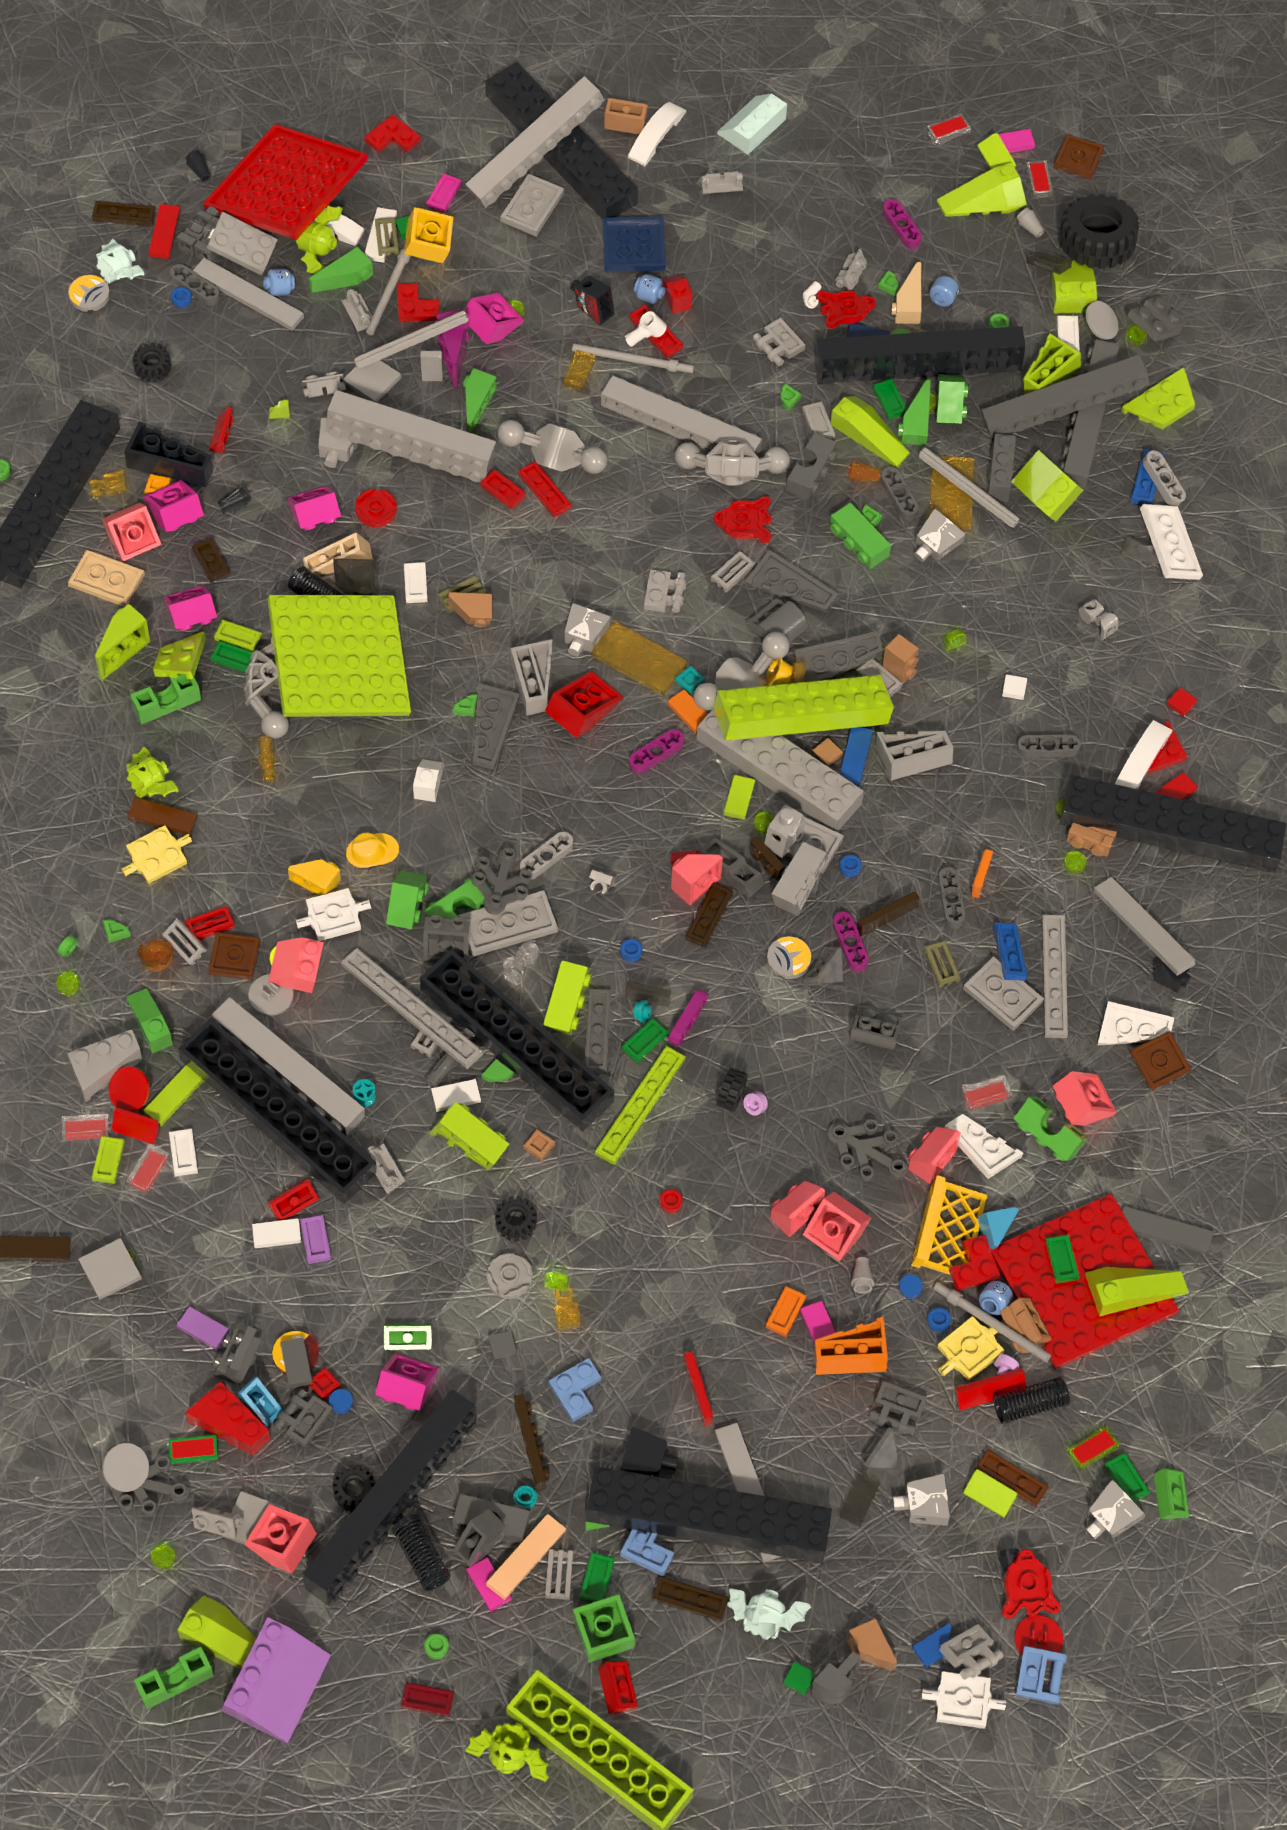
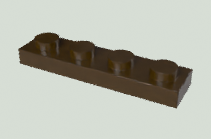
[514,1394,549,1492]

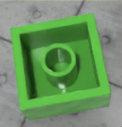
[573,1594,635,1663]

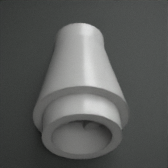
[1016,208,1045,238]
[851,1257,874,1293]

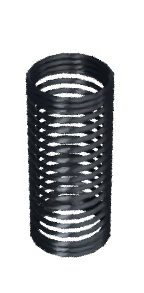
[288,566,343,595]
[993,1376,1070,1425]
[391,1514,451,1591]

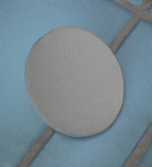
[1086,301,1118,340]
[248,974,294,1016]
[102,1443,149,1492]

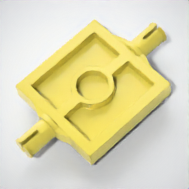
[121,826,192,884]
[937,1316,1004,1381]

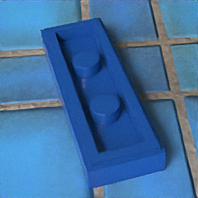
[1130,448,1165,505]
[840,727,873,787]
[993,922,1028,981]

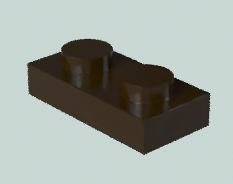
[192,538,229,583]
[750,836,785,881]

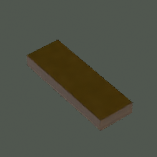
[92,201,156,227]
[685,883,733,948]
[857,891,920,937]
[0,1236,71,1262]
[652,1576,729,1622]

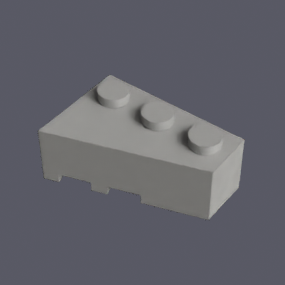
[511,639,553,716]
[876,731,953,780]
[772,842,828,916]
[67,1029,142,1102]

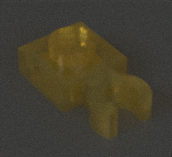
[89,470,128,498]
[554,1288,581,1331]

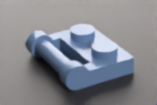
[1016,1646,1067,1705]

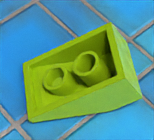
[1050,261,1097,313]
[1011,450,1084,522]
[95,604,150,681]

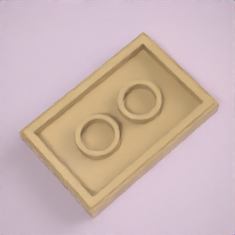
[68,550,145,607]

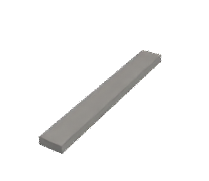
[341,948,483,1069]

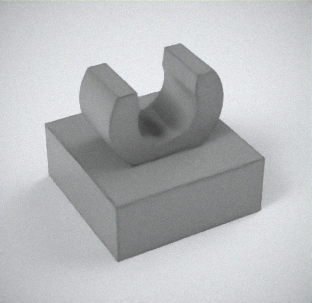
[589,869,617,894]

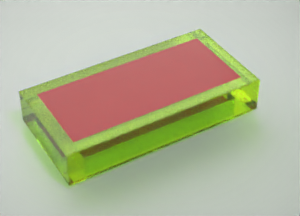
[1067,1426,1120,1471]

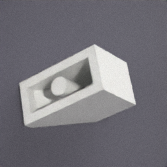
[413,759,444,802]

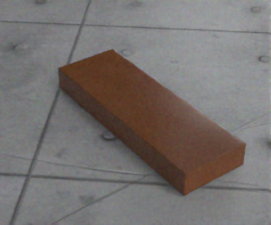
[127,797,198,836]
[975,1449,1049,1508]

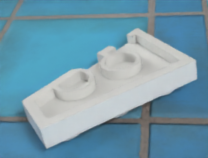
[1097,1001,1174,1046]
[944,1114,1023,1179]

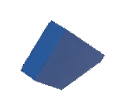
[912,1623,951,1669]

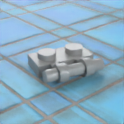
[753,318,805,366]
[644,569,687,613]
[940,1624,1003,1680]

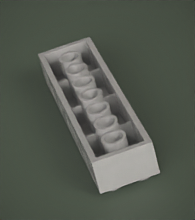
[326,390,496,482]
[697,710,864,832]

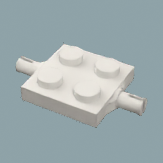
[296,888,371,941]
[921,1672,1006,1729]

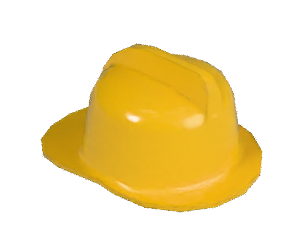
[766,657,794,686]
[346,833,399,868]

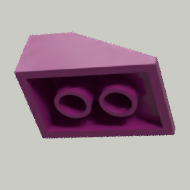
[436,309,469,388]

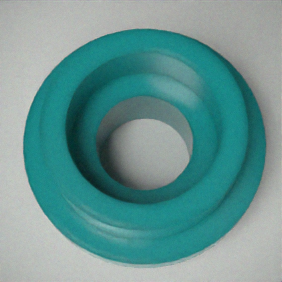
[634,1000,652,1023]
[513,1485,537,1509]

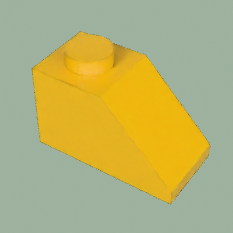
[288,859,341,896]

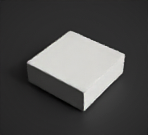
[1002,675,1027,700]

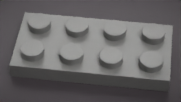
[459,891,558,956]

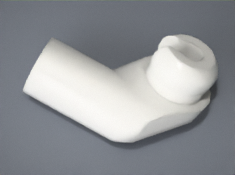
[802,282,821,309]

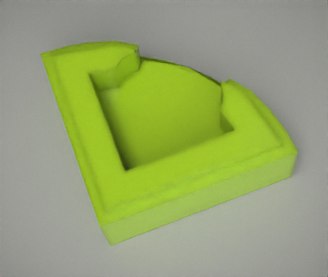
[269,400,290,419]

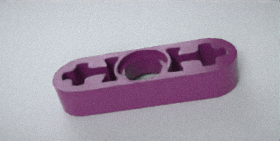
[883,199,922,249]
[629,729,684,774]
[833,912,869,972]
[668,989,709,1047]

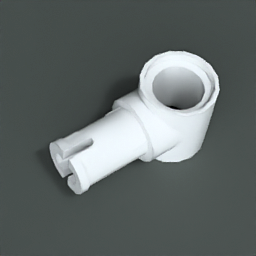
[625,311,666,347]

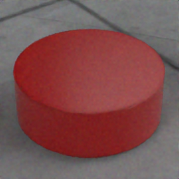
[659,1189,683,1213]

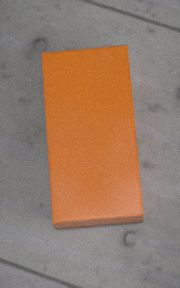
[667,690,708,734]
[971,849,993,898]
[765,1286,807,1337]

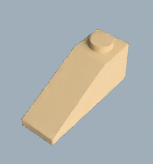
[891,262,921,324]
[303,532,373,577]

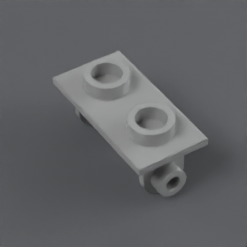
[701,171,743,194]
[835,249,867,291]
[341,289,372,332]
[302,372,346,398]
[366,1143,406,1194]
[192,1506,243,1539]

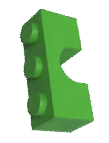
[130,674,201,725]
[425,878,493,919]
[1013,1096,1088,1161]
[134,1647,214,1709]

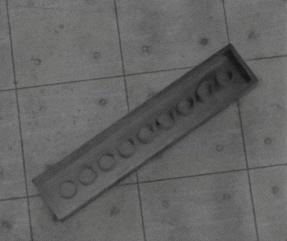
[485,62,638,220]
[815,326,1026,384]
[0,400,120,589]
[1060,775,1286,873]
[420,949,614,1132]
[178,1018,376,1204]
[303,1389,476,1606]
[585,1466,832,1564]

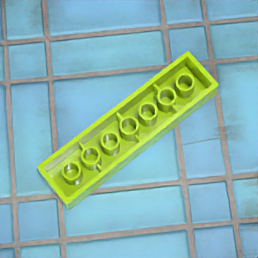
[713,675,894,741]
[506,1670,694,1830]

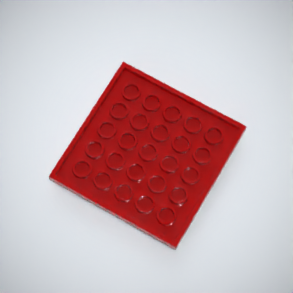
[203,124,368,240]
[990,1194,1179,1370]

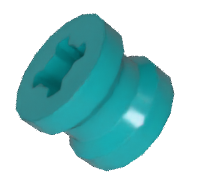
[353,1079,376,1107]

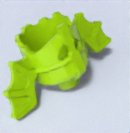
[296,205,342,274]
[126,747,179,798]
[465,1723,549,1781]

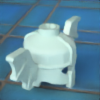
[96,239,144,284]
[727,1589,811,1640]

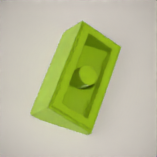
[977,132,1016,169]
[963,1469,1018,1518]

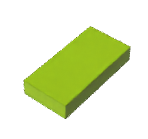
[214,620,263,652]
[724,775,755,820]
[92,1136,125,1184]

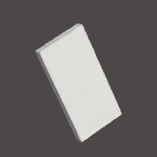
[1140,504,1203,580]

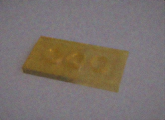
[929,456,974,532]
[591,621,687,696]

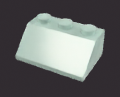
[717,94,787,155]

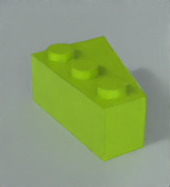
[1024,333,1081,395]
[543,960,592,1035]
[429,1101,509,1170]

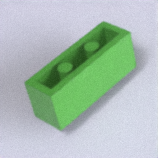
[830,503,891,569]

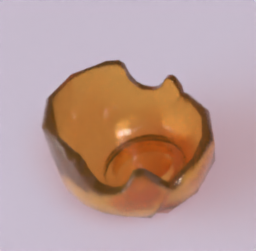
[137,940,174,972]

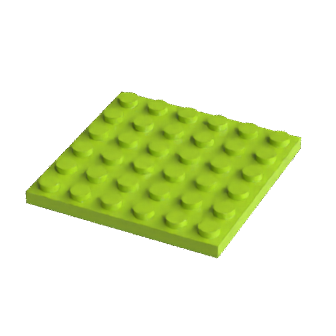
[267,595,411,717]

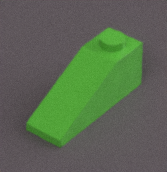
[309,247,373,293]
[463,368,497,434]
[898,380,931,445]
[126,988,173,1054]

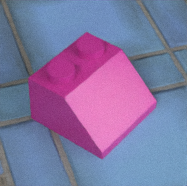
[464,293,524,344]
[143,480,204,532]
[287,486,341,530]
[163,585,217,631]
[375,1353,439,1410]

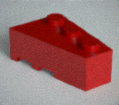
[185,1382,271,1456]

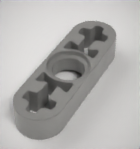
[1143,451,1186,506]
[520,832,573,880]

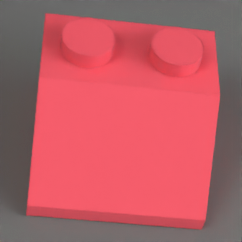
[102,503,162,561]
[671,854,723,905]
[268,937,324,993]
[1053,1071,1117,1126]
[908,1127,961,1185]
[770,1181,825,1237]
[803,1192,871,1261]
[245,1504,317,1574]

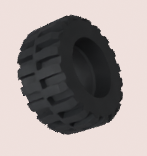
[1059,194,1139,269]

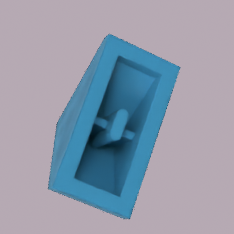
[977,1207,1019,1249]
[238,1376,283,1427]

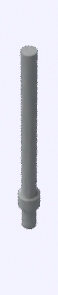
[366,246,411,335]
[572,343,694,374]
[934,1282,1051,1363]

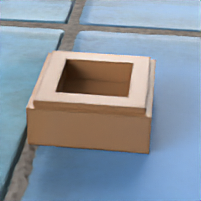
[812,738,843,767]
[523,1129,555,1161]

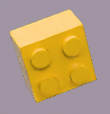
[404,207,453,264]

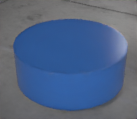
[171,287,192,308]
[839,855,862,878]
[620,939,643,962]
[899,1274,923,1299]
[927,1307,951,1332]
[329,1389,353,1414]

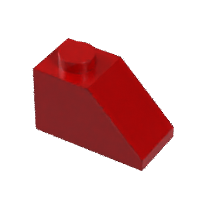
[662,275,692,314]

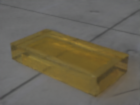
[563,350,596,392]

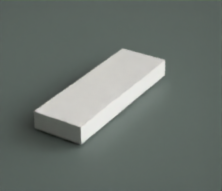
[365,207,397,263]

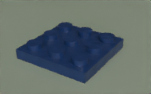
[603,217,666,272]

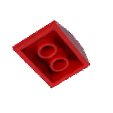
[545,671,623,738]

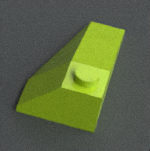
[937,162,1027,217]
[831,396,910,468]
[1085,1267,1189,1316]
[178,1595,257,1669]

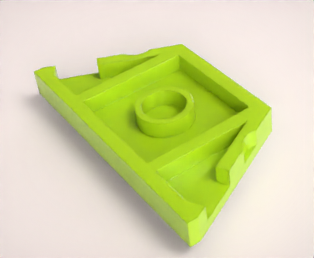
[1121,368,1195,429]
[153,631,206,679]

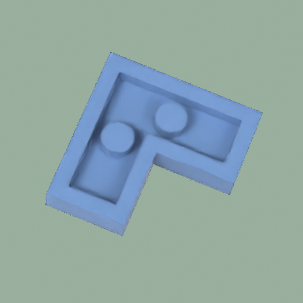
[548,1358,601,1422]
[620,1530,674,1577]

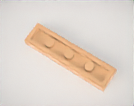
[486,1514,566,1600]

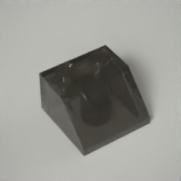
[333,558,378,595]

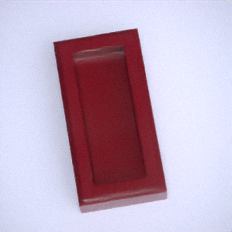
[401,1682,454,1717]

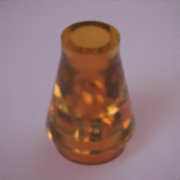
[848,461,880,482]

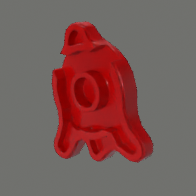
[817,291,876,329]
[713,496,772,544]
[1001,1549,1061,1619]

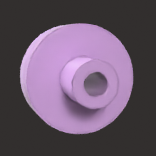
[743,1091,768,1115]
[994,1354,1020,1375]

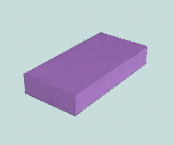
[300,1215,331,1264]
[177,1306,229,1351]

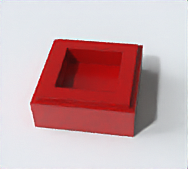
[1167,687,1197,717]
[308,1367,341,1401]

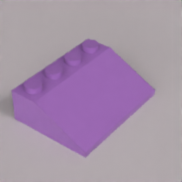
[221,1617,331,1744]

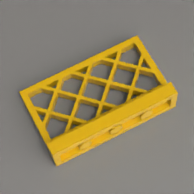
[911,1175,987,1275]

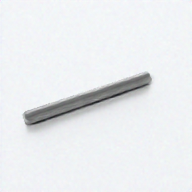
[354,311,469,368]
[919,448,1019,528]

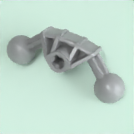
[498,420,607,474]
[675,440,790,485]
[694,632,790,710]
[244,637,289,739]

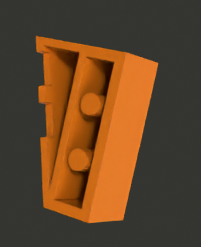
[814,1317,888,1375]

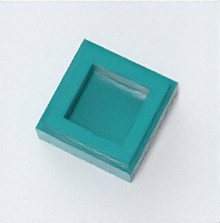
[675,666,705,695]

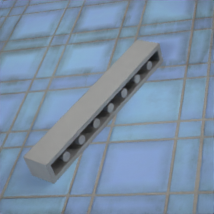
[466,76,604,208]
[601,376,762,456]
[211,997,365,1136]

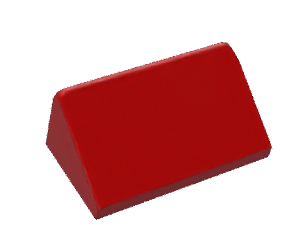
[209,407,234,453]
[112,1107,160,1144]
[266,1179,319,1221]
[598,1661,638,1714]

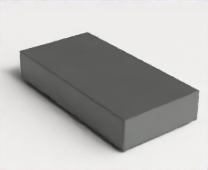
[280,1337,312,1388]

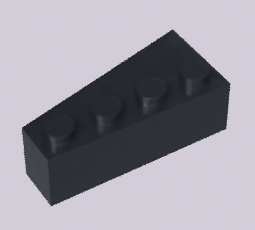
[125,421,213,487]

